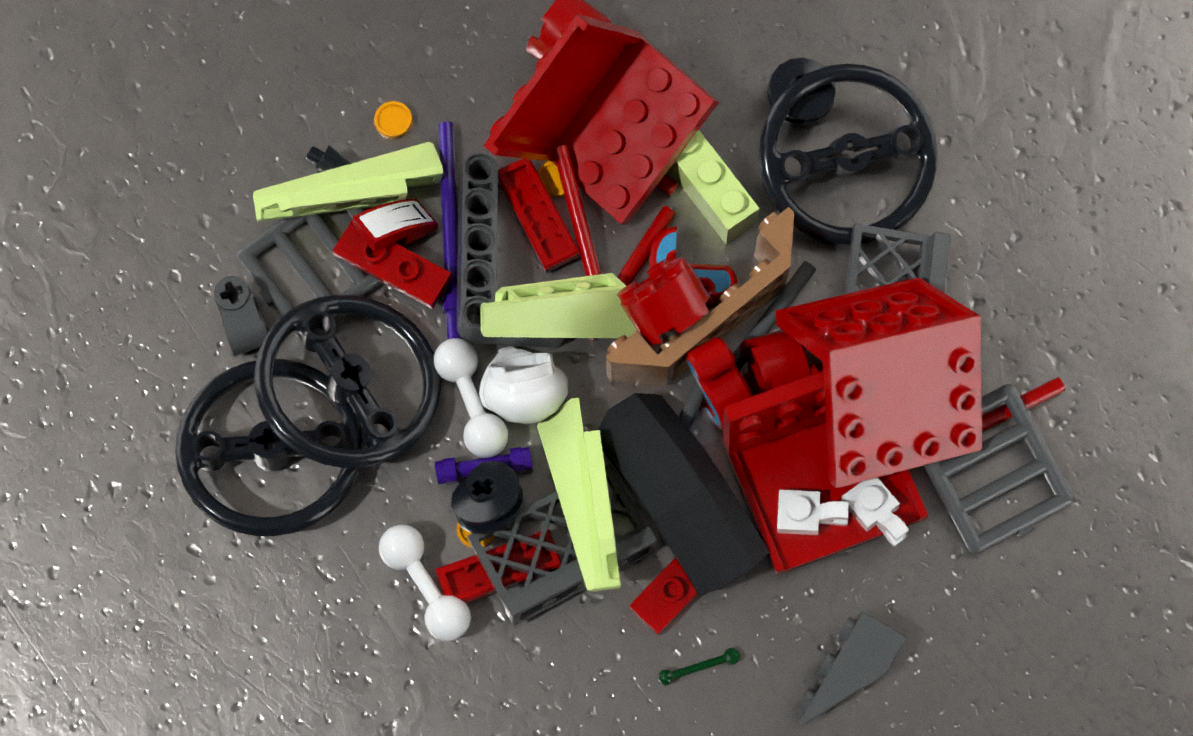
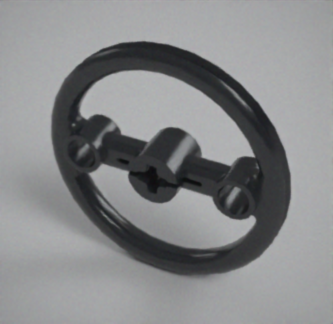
[759,64,938,245]
[254,295,441,468]
[175,359,364,536]

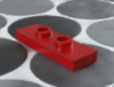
[498,158,580,273]
[332,219,453,309]
[435,528,562,603]
[629,557,698,635]

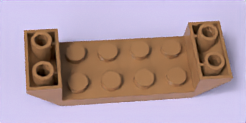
[606,207,794,386]

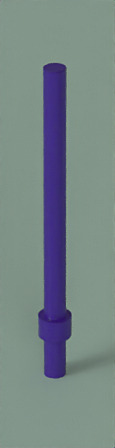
[438,121,463,340]

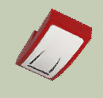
[353,199,438,252]

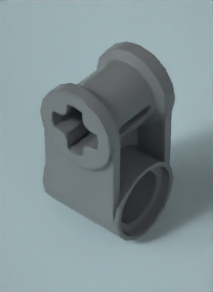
[214,276,269,356]

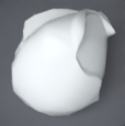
[479,346,568,424]

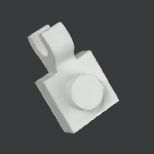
[841,477,909,547]
[777,490,849,535]

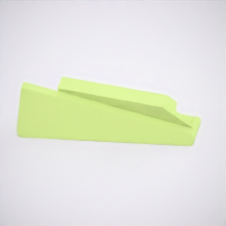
[253,142,443,222]
[481,273,661,338]
[537,398,621,592]

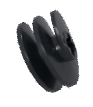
[767,57,836,126]
[451,461,524,535]

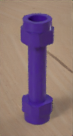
[435,447,533,485]

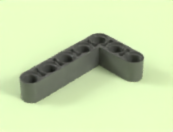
[456,153,567,348]

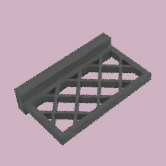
[845,223,950,294]
[467,464,657,627]

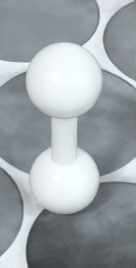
[434,338,508,458]
[379,524,471,641]

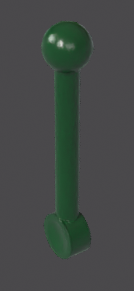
[658,648,740,686]

